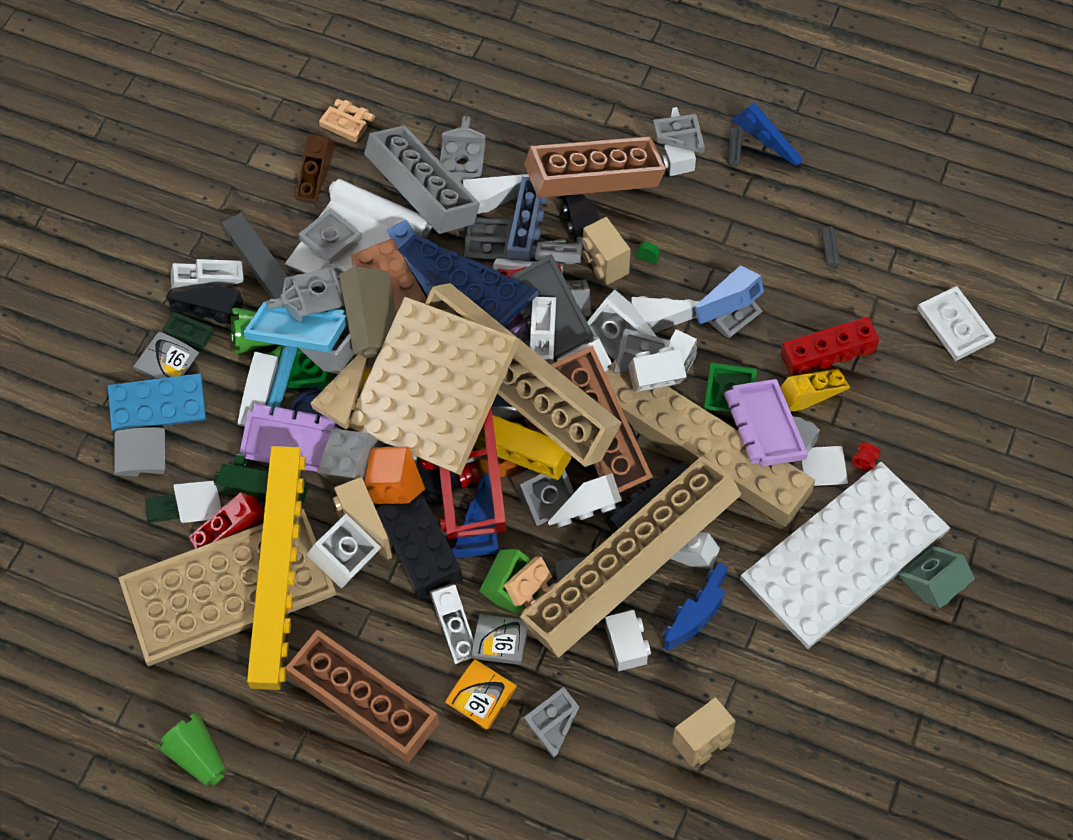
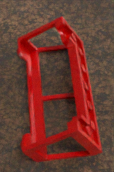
[439,408,506,539]

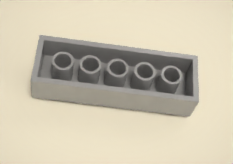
[364,125,480,234]

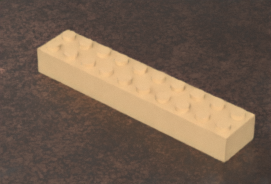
[425,283,622,467]
[605,358,815,527]
[520,456,741,658]

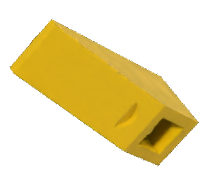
[780,369,850,412]

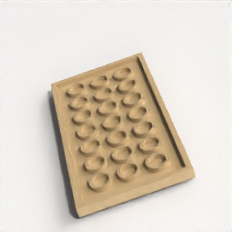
[118,509,337,666]

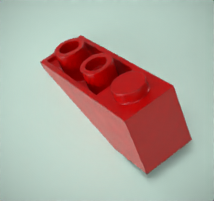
[189,492,265,549]

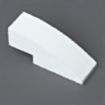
[170,259,243,292]
[530,297,556,364]
[238,352,278,427]

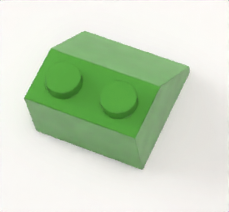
[479,549,548,615]

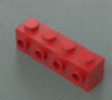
[781,316,880,376]

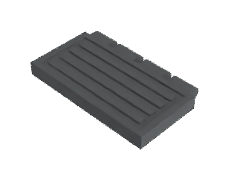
[511,254,595,359]

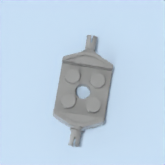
[440,116,486,185]
[266,266,345,322]

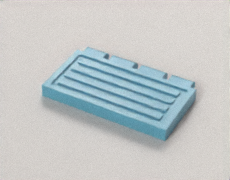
[244,299,348,353]

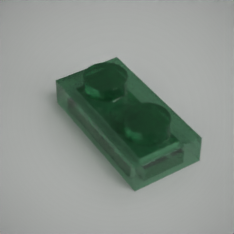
[162,311,214,350]

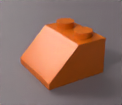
[364,446,425,504]

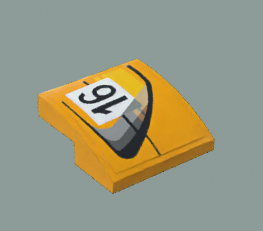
[445,659,517,729]

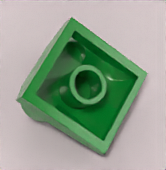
[286,348,338,390]
[704,363,757,413]

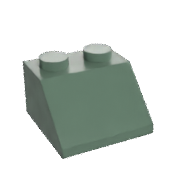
[898,545,975,608]

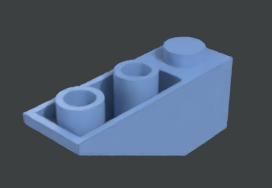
[694,265,764,324]

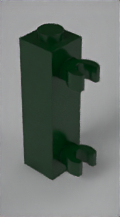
[214,453,308,508]

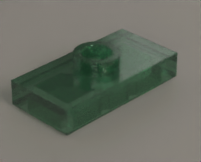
[145,494,180,523]

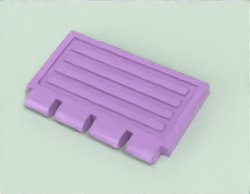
[724,379,808,467]
[240,403,341,472]

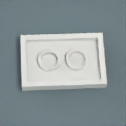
[917,286,996,361]

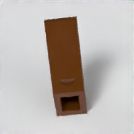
[295,134,335,202]

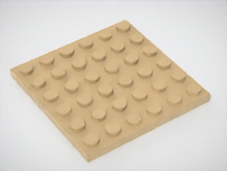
[349,297,521,475]

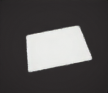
[802,446,848,486]
[174,481,222,523]

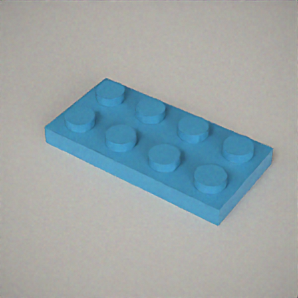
[108,373,207,432]

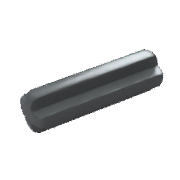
[728,127,743,166]
[822,226,840,268]

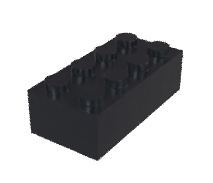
[376,492,463,601]

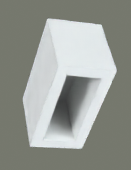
[605,610,651,671]

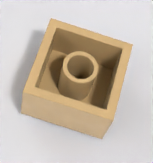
[582,217,630,285]
[673,697,736,767]

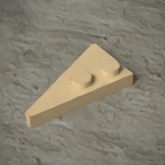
[311,355,369,429]

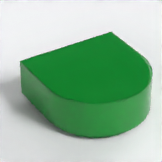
[636,242,660,265]

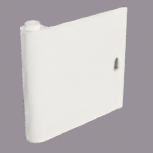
[285,179,432,274]

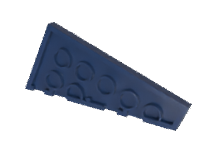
[398,234,540,327]

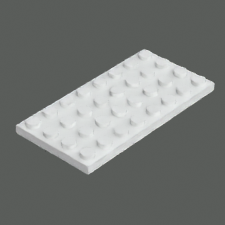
[740,462,950,649]

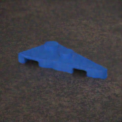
[732,102,803,166]
[452,473,499,558]

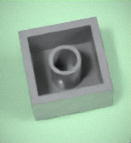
[317,428,385,484]

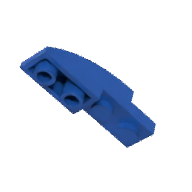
[662,562,728,651]

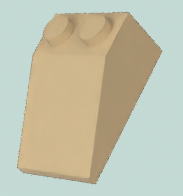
[333,477,392,559]

